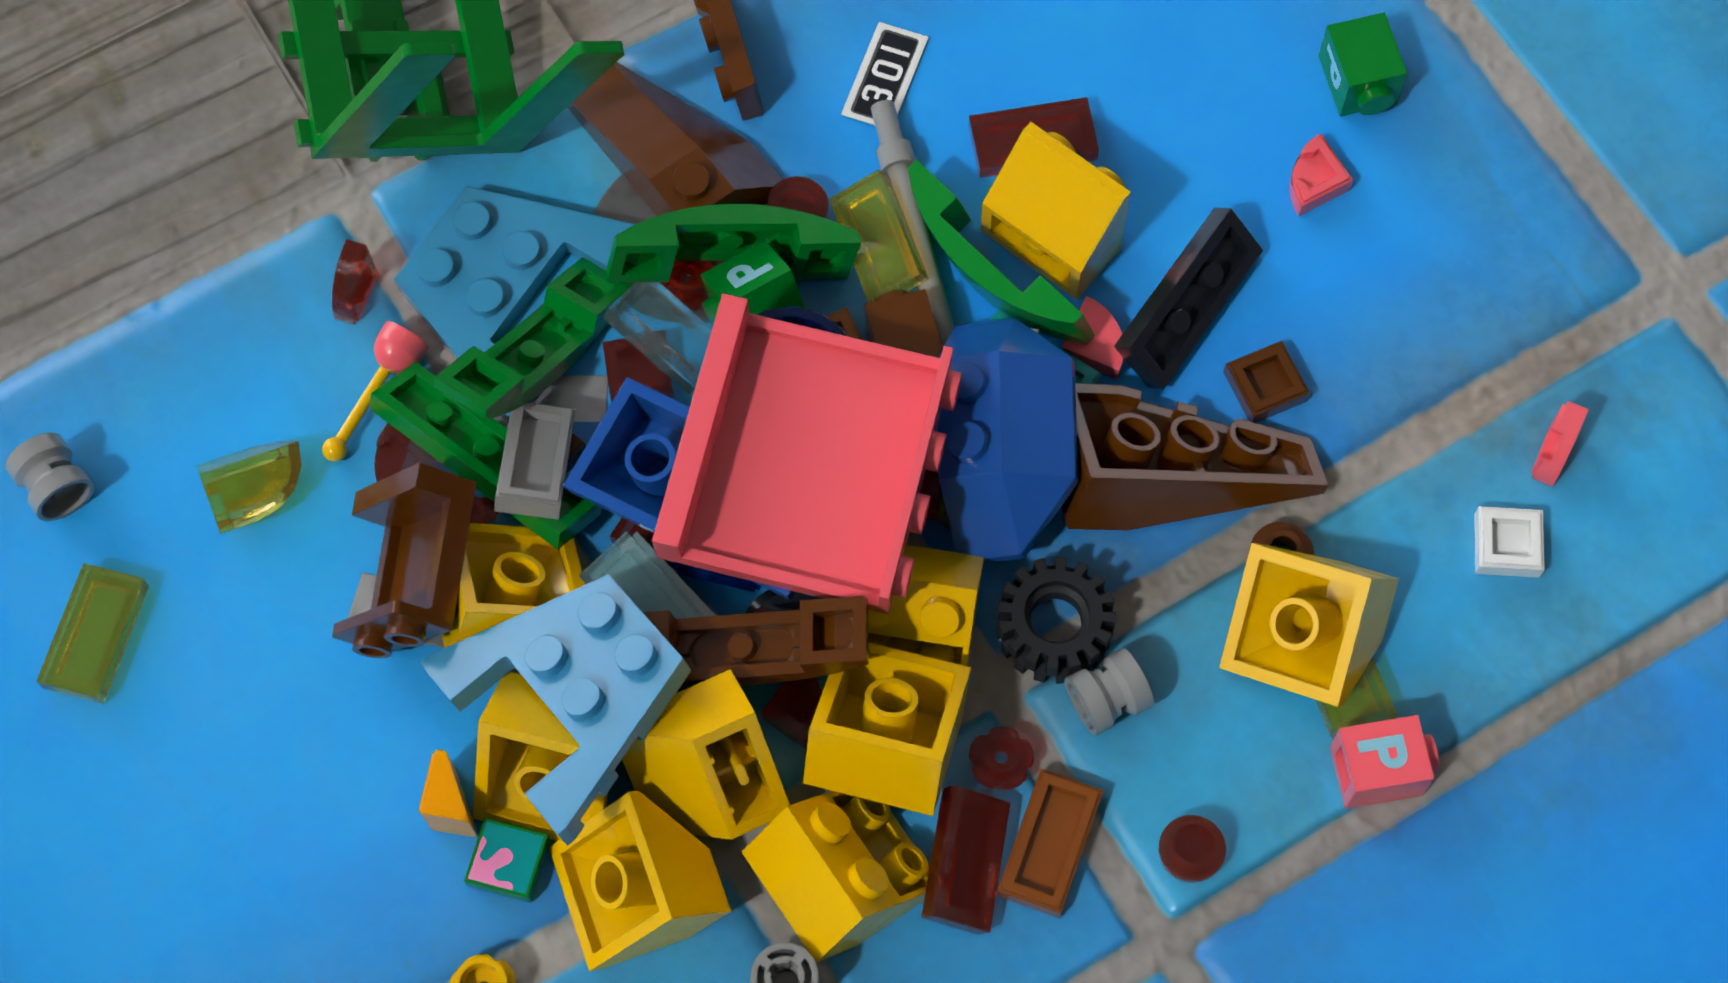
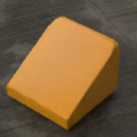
[418,749,478,837]

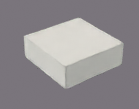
[1474,506,1544,578]

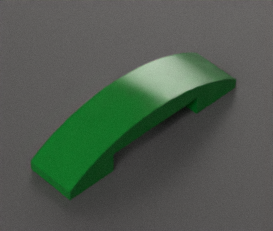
[908,160,1096,345]
[606,204,861,283]
[433,257,632,419]

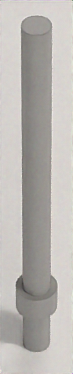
[871,100,954,348]

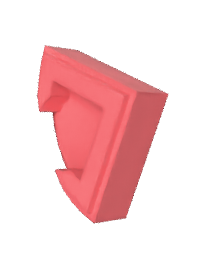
[1290,134,1353,216]
[1062,296,1123,379]
[1531,401,1589,487]

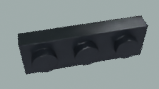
[1114,208,1263,389]

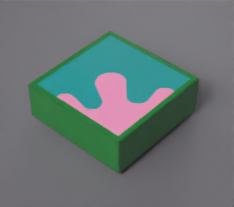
[464,818,551,903]

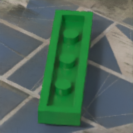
[371,361,602,550]

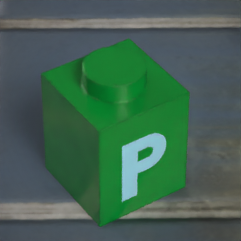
[1319,12,1407,117]
[700,240,808,327]

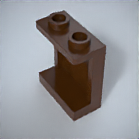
[332,462,476,658]

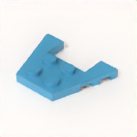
[394,186,635,423]
[419,574,691,846]

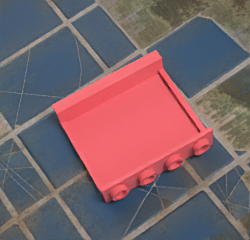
[652,293,962,615]

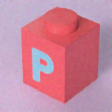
[1330,715,1439,809]

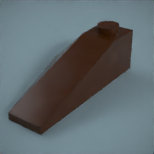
[567,62,788,216]
[1061,383,1329,531]

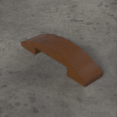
[643,596,869,687]

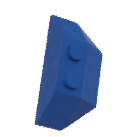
[938,318,1079,563]

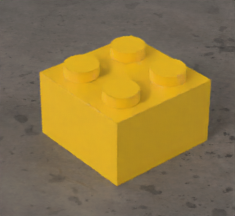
[803,642,971,816]

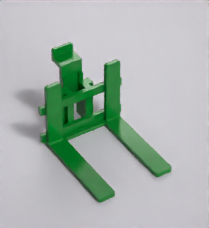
[278,0,625,162]

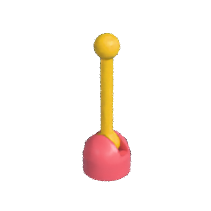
[322,321,429,462]

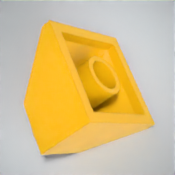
[442,523,585,671]
[1219,543,1399,707]
[473,672,608,841]
[549,791,731,971]

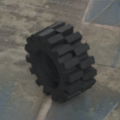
[996,557,1116,684]

